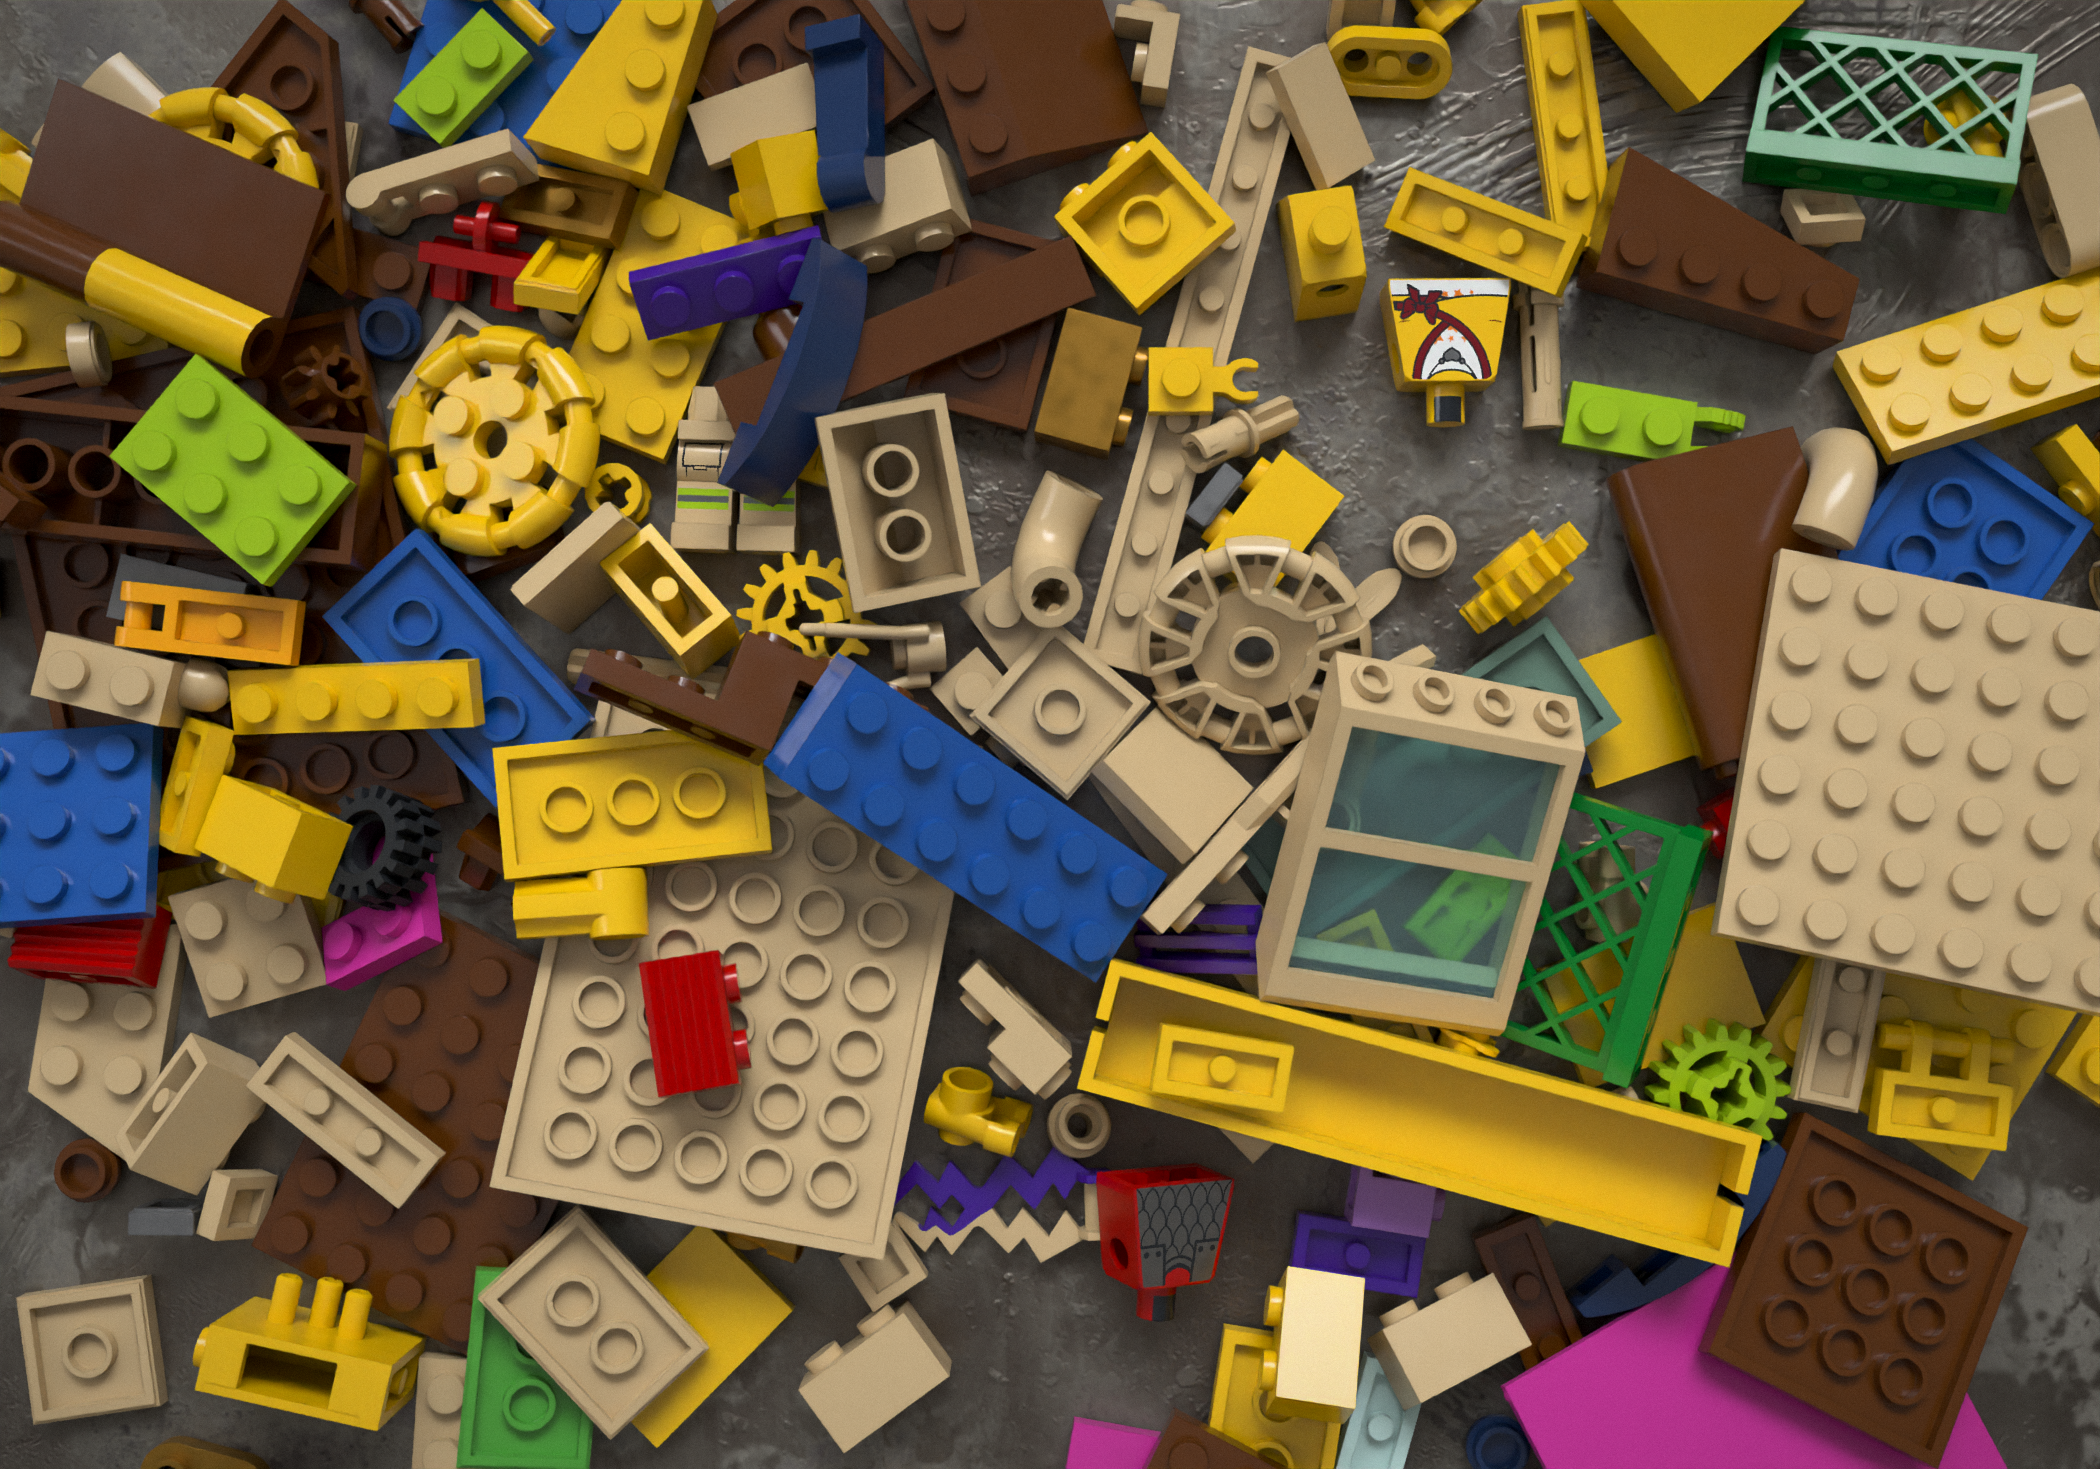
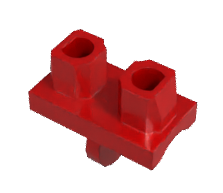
[418,200,536,312]

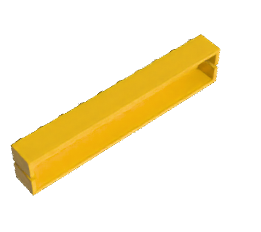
[1077,957,1763,1268]

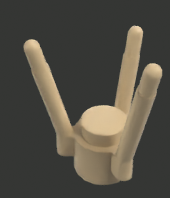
[799,621,946,690]

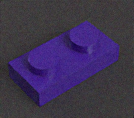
[1288,1209,1426,1298]

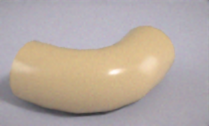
[1010,471,1103,628]

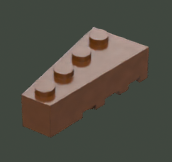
[1576,147,1860,355]

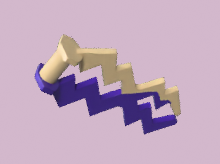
[894,1146,1111,1263]

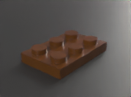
[903,218,1059,434]

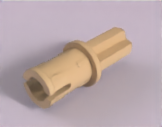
[1181,395,1300,474]

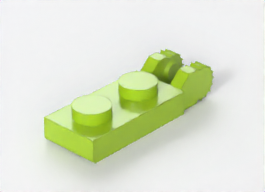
[1557,381,1746,462]

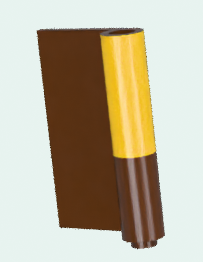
[0,79,332,379]

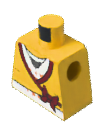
[1380,278,1511,427]

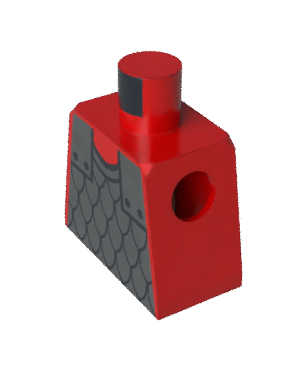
[1096,1163,1235,1322]

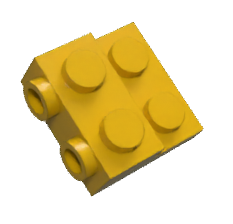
[1054,132,1236,316]

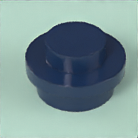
[358,297,423,361]
[1465,1414,1530,1469]

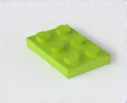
[109,354,357,587]

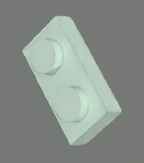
[1334,1351,1422,1469]

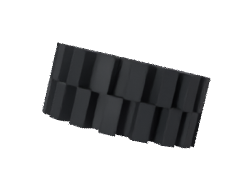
[328,784,442,912]

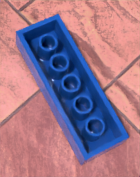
[763,652,1168,982]

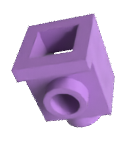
[1344,1164,1446,1238]

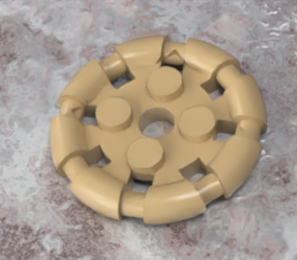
[1138,535,1372,755]

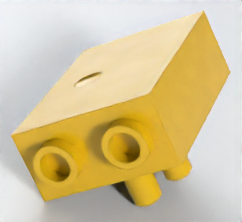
[193,1273,427,1431]

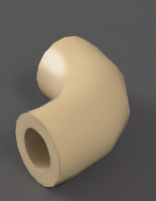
[1791,427,1878,551]

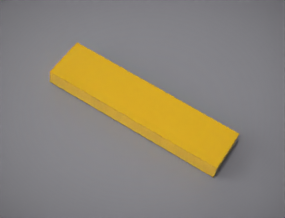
[1517,0,1608,255]

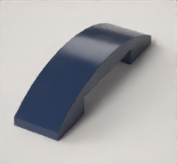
[717,238,867,507]
[1565,1138,1787,1318]

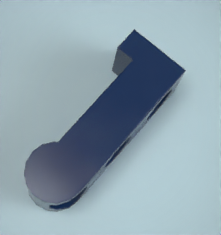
[805,14,885,213]

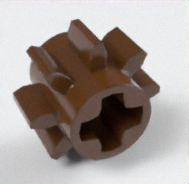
[282,344,370,428]

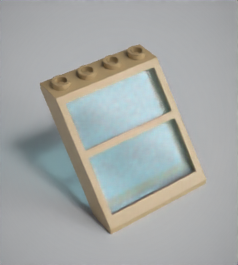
[1256,651,1585,1037]

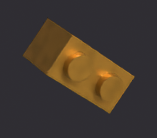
[1034,307,1148,460]

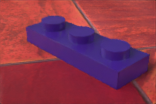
[629,225,822,341]

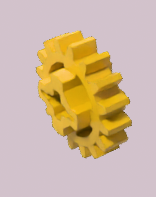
[1459,521,1589,634]
[736,550,878,660]

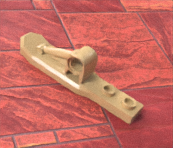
[1139,644,1436,935]

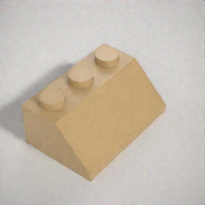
[814,393,981,613]

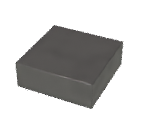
[1184,462,1243,534]
[128,1199,205,1236]

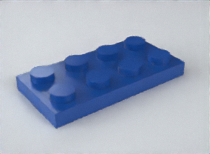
[322,529,596,808]

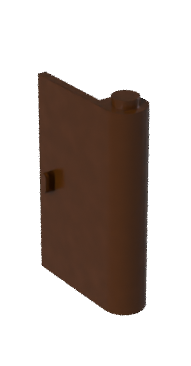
[1605,426,1839,780]

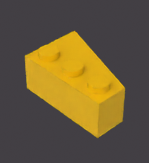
[523,0,718,195]

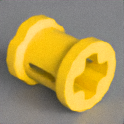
[585,463,653,525]

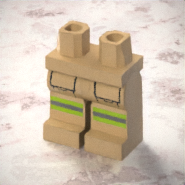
[670,386,801,556]

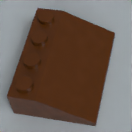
[903,0,1149,197]

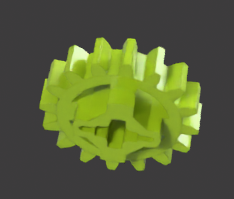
[1645,1018,1791,1141]

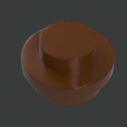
[54,1137,122,1203]

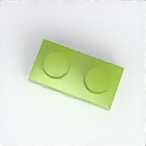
[393,8,534,148]

